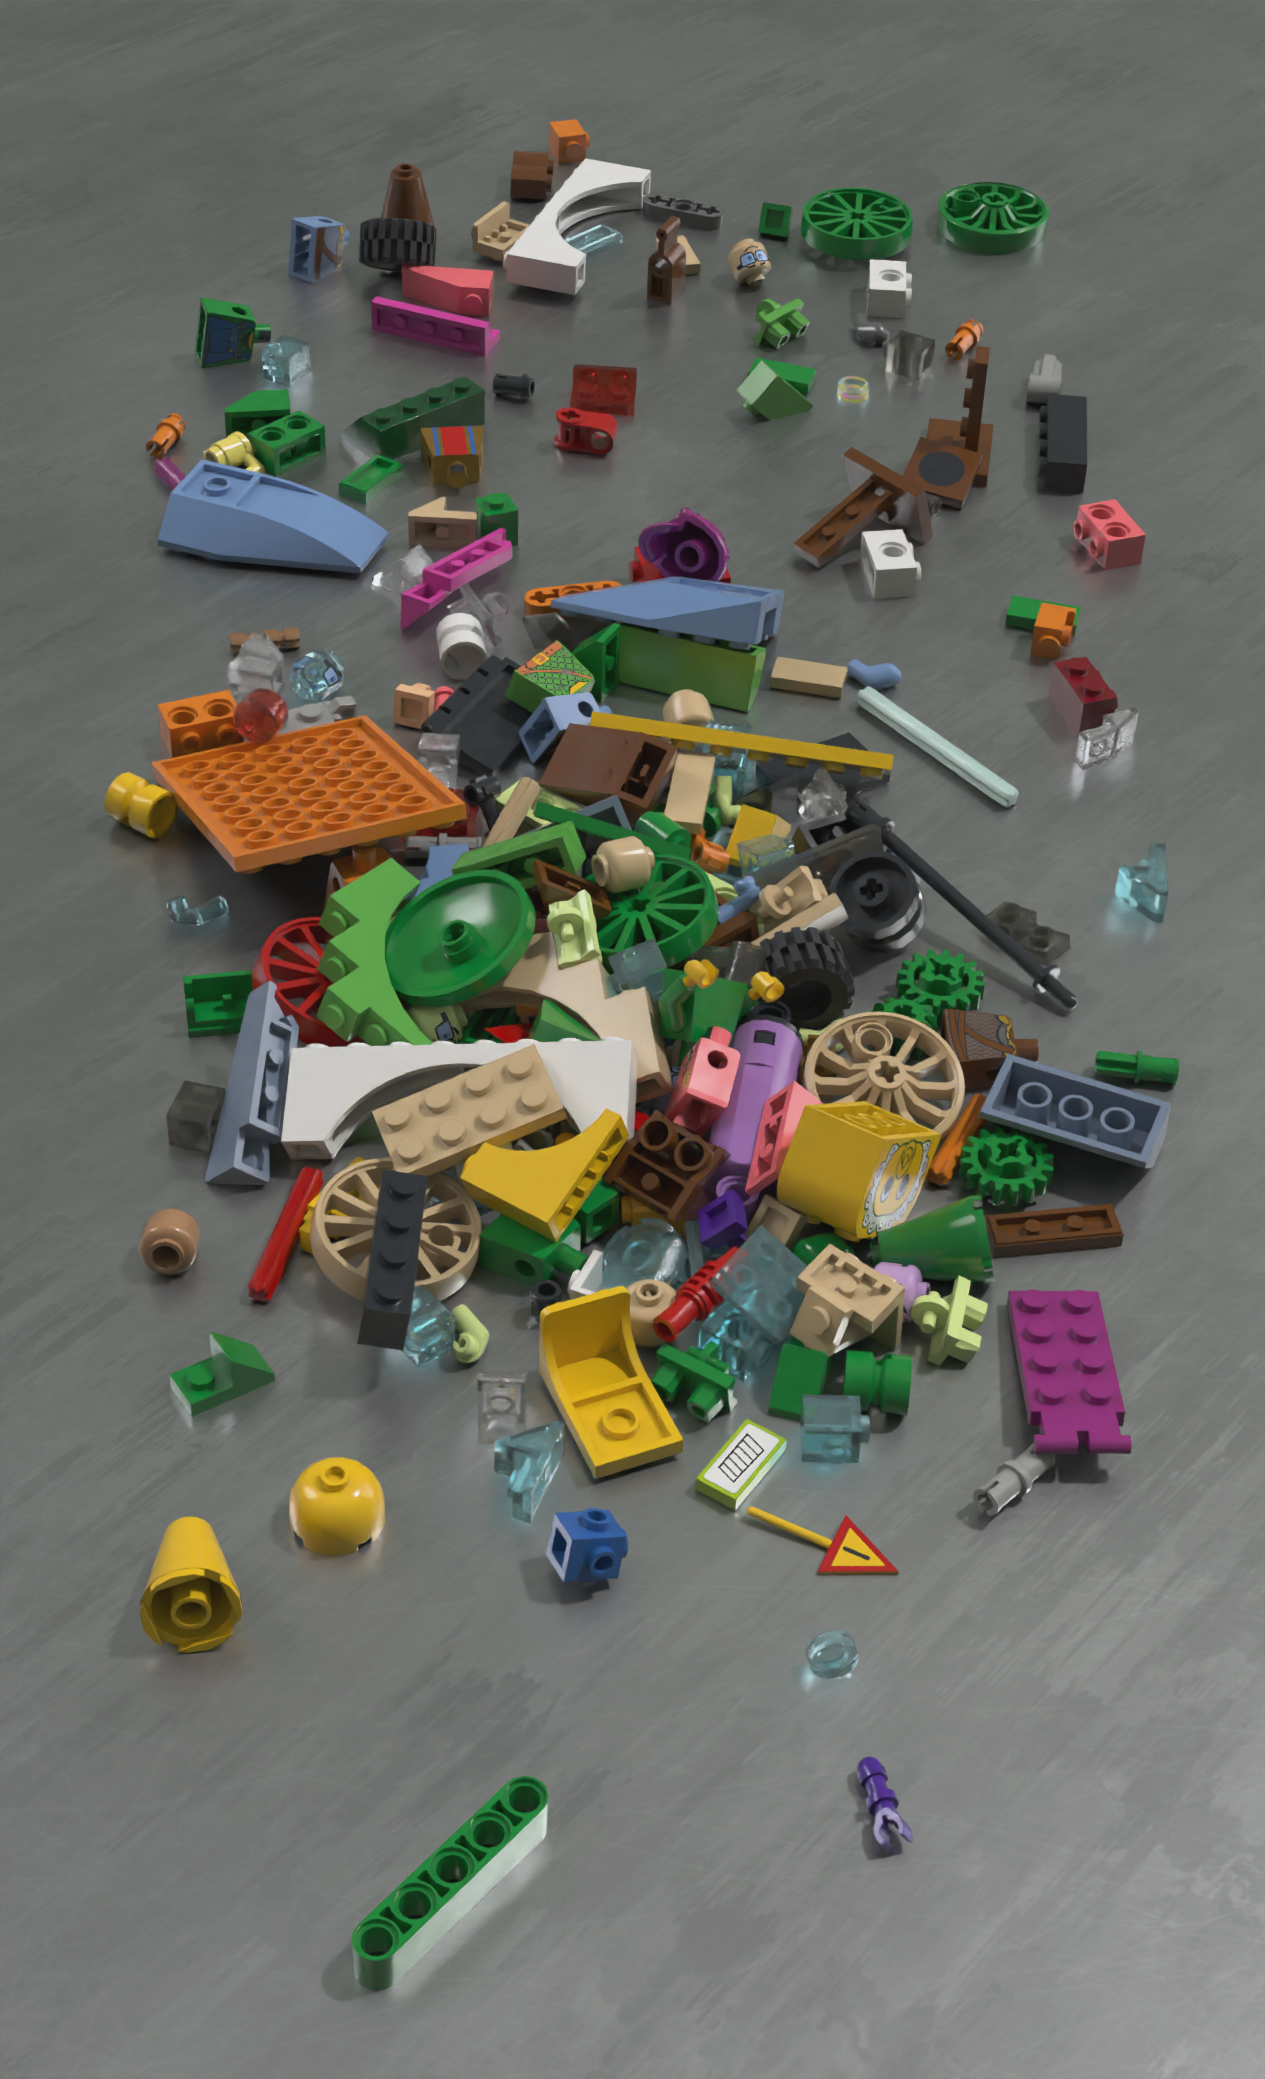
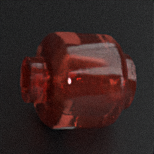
[233,688,288,744]

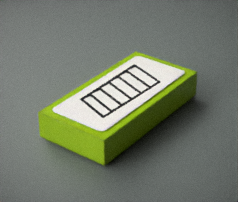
[695,1419,787,1510]

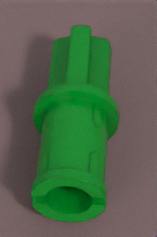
[1094,1051,1179,1085]

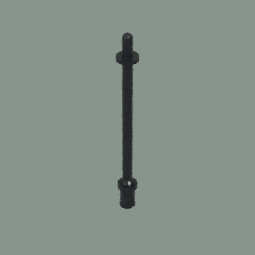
[845,797,1078,1009]

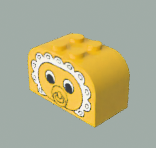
[777,1101,942,1242]

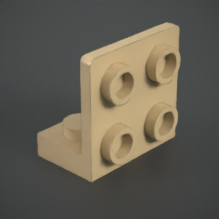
[796,1244,905,1349]

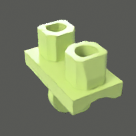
[547,889,603,969]
[910,1276,988,1366]

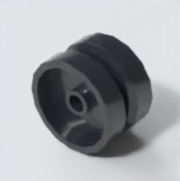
[829,851,927,953]

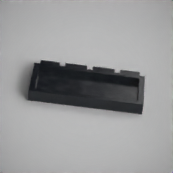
[421,655,533,776]

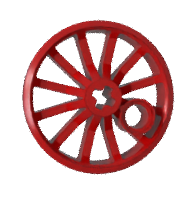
[252,917,408,1047]

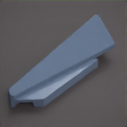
[205,981,299,1185]

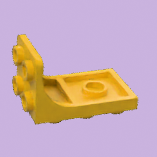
[539,1286,683,1479]

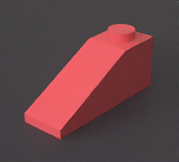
[402,264,494,316]
[745,1081,823,1197]

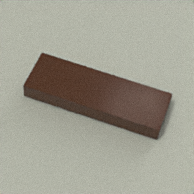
[984,1204,1124,1258]

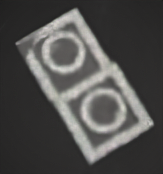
[1075,707,1139,770]

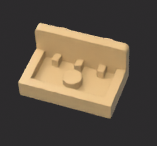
[471,201,530,261]

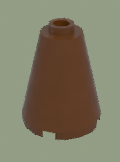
[381,163,437,239]

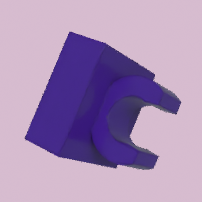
[697,1189,750,1252]

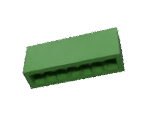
[619,622,766,712]

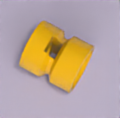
[104,772,178,839]

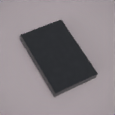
[755,732,891,815]

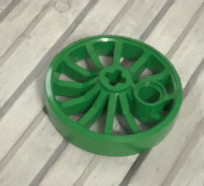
[937,182,1049,254]
[800,188,913,260]
[586,854,719,976]

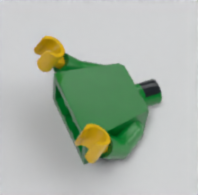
[658,959,784,1066]

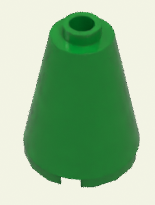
[870,1194,995,1284]

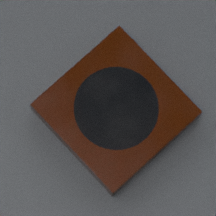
[903,437,983,509]

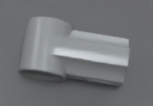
[1026,354,1062,405]

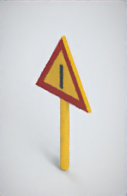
[747,1506,899,1574]

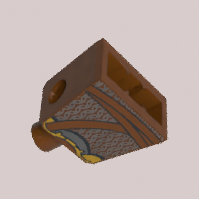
[940,1009,1039,1092]

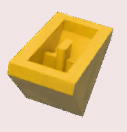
[726,804,791,874]

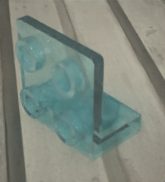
[709,1225,807,1344]

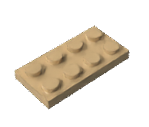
[372,1044,567,1176]

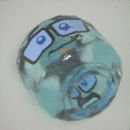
[289,648,345,702]

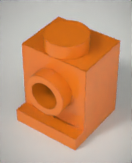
[1030,603,1076,660]

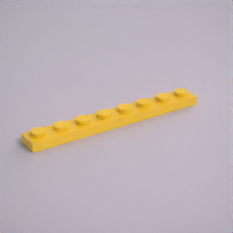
[590,711,894,780]

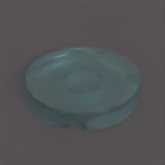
[602,1218,686,1289]

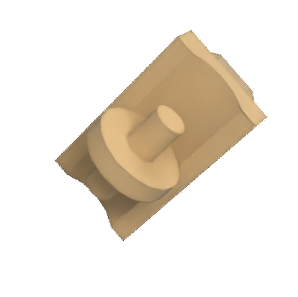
[752,866,828,934]

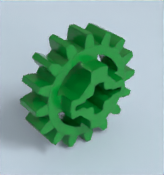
[896,949,985,1019]
[959,1126,1054,1206]

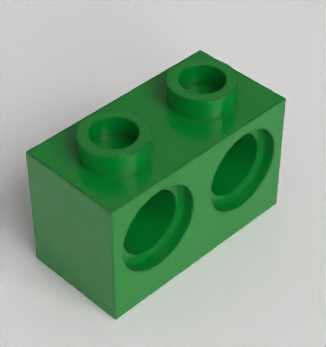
[248,410,326,477]

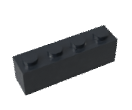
[1038,394,1087,493]
[357,1169,428,1351]

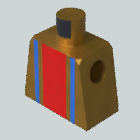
[421,426,484,489]

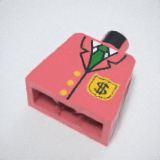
[664,1026,741,1136]

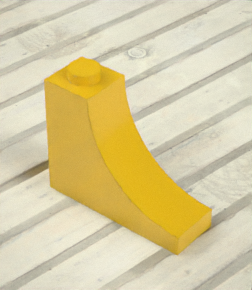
[460,1108,629,1243]

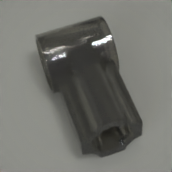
[685,941,768,989]

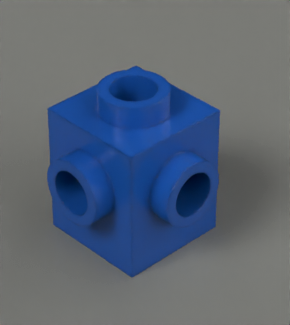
[546,1508,628,1583]

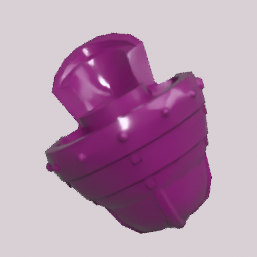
[638,508,730,582]

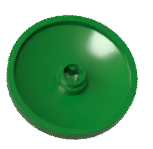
[385,870,536,1007]

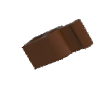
[647,216,686,305]

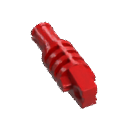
[652,1247,748,1342]

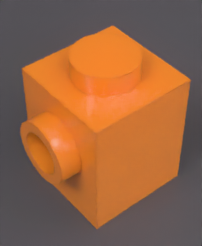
[549,119,590,164]

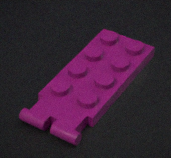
[1007,1290,1132,1454]

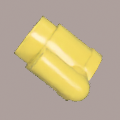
[203,431,265,474]

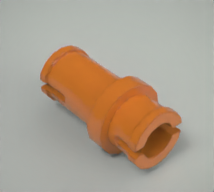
[945,319,983,360]
[146,413,186,459]

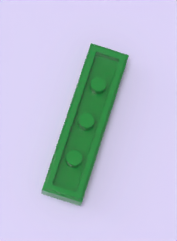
[533,801,691,859]

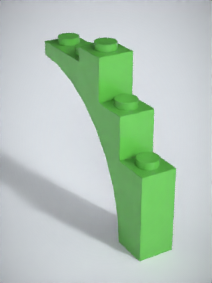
[316,858,432,1046]

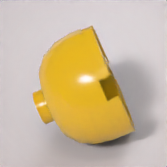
[289,1457,385,1556]

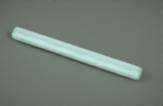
[857,686,1019,808]

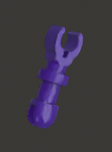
[857,1757,913,1853]

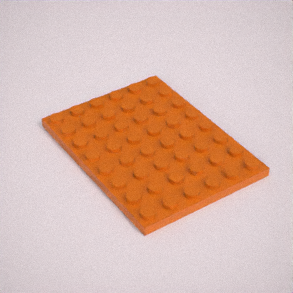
[151,715,467,874]

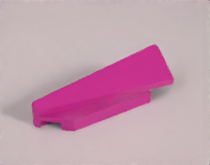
[400,528,512,630]

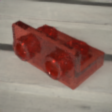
[570,364,637,416]

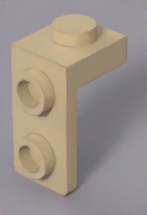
[790,1284,871,1357]

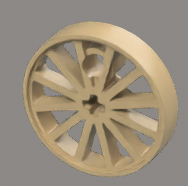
[802,1012,965,1145]
[310,1158,481,1308]

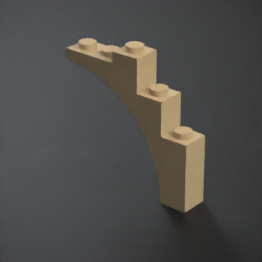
[459,931,673,1103]

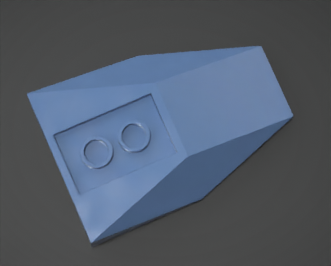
[550,576,784,650]

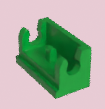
[183,970,253,1037]

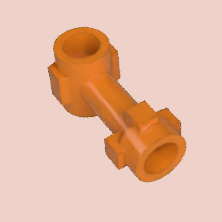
[690,828,730,875]

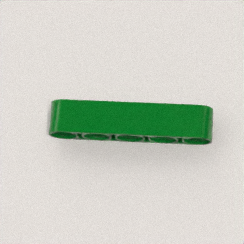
[351,1776,549,1991]

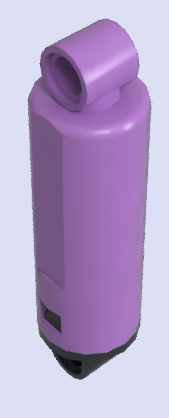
[703,999,804,1234]

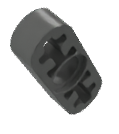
[643,193,724,230]

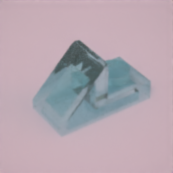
[1115,843,1168,923]
[494,1421,565,1524]

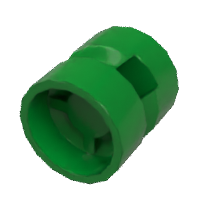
[841,1350,912,1416]

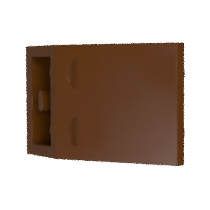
[538,723,677,827]

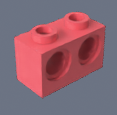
[1073,499,1146,570]

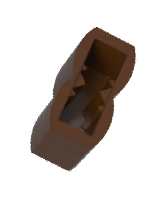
[510,150,554,200]

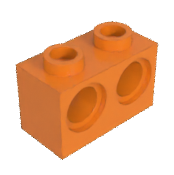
[157,690,244,758]

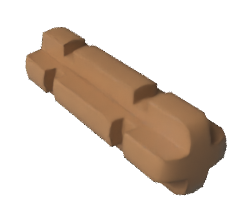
[229,627,300,654]

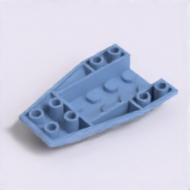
[157,459,389,573]

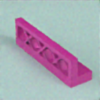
[371,296,500,356]

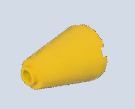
[140,1517,242,1653]

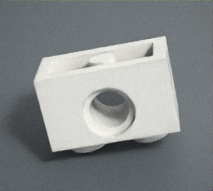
[867,259,912,319]
[860,529,921,599]

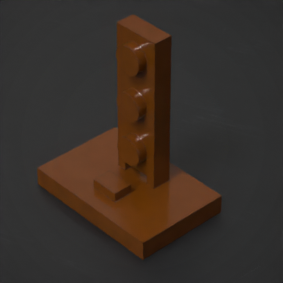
[927,346,994,487]
[793,447,934,568]

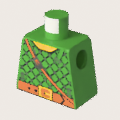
[506,640,599,713]

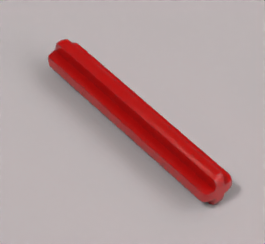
[247,1166,323,1303]

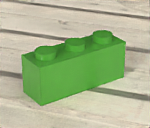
[451,821,586,889]

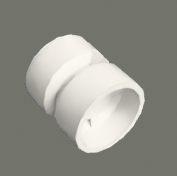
[436,613,487,680]

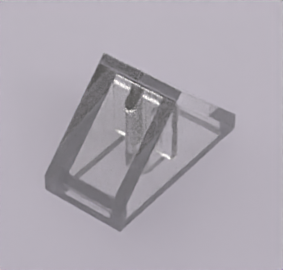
[372,544,433,595]

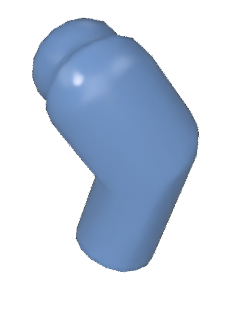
[847,659,901,690]
[717,876,761,926]

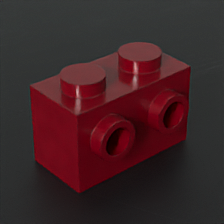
[1048,657,1118,739]

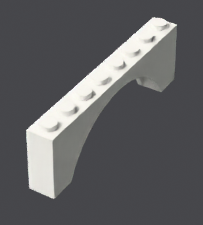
[503,158,651,295]
[281,1037,638,1160]

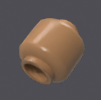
[139,1208,201,1276]

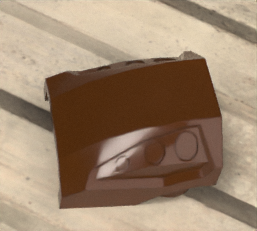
[603,1110,731,1224]

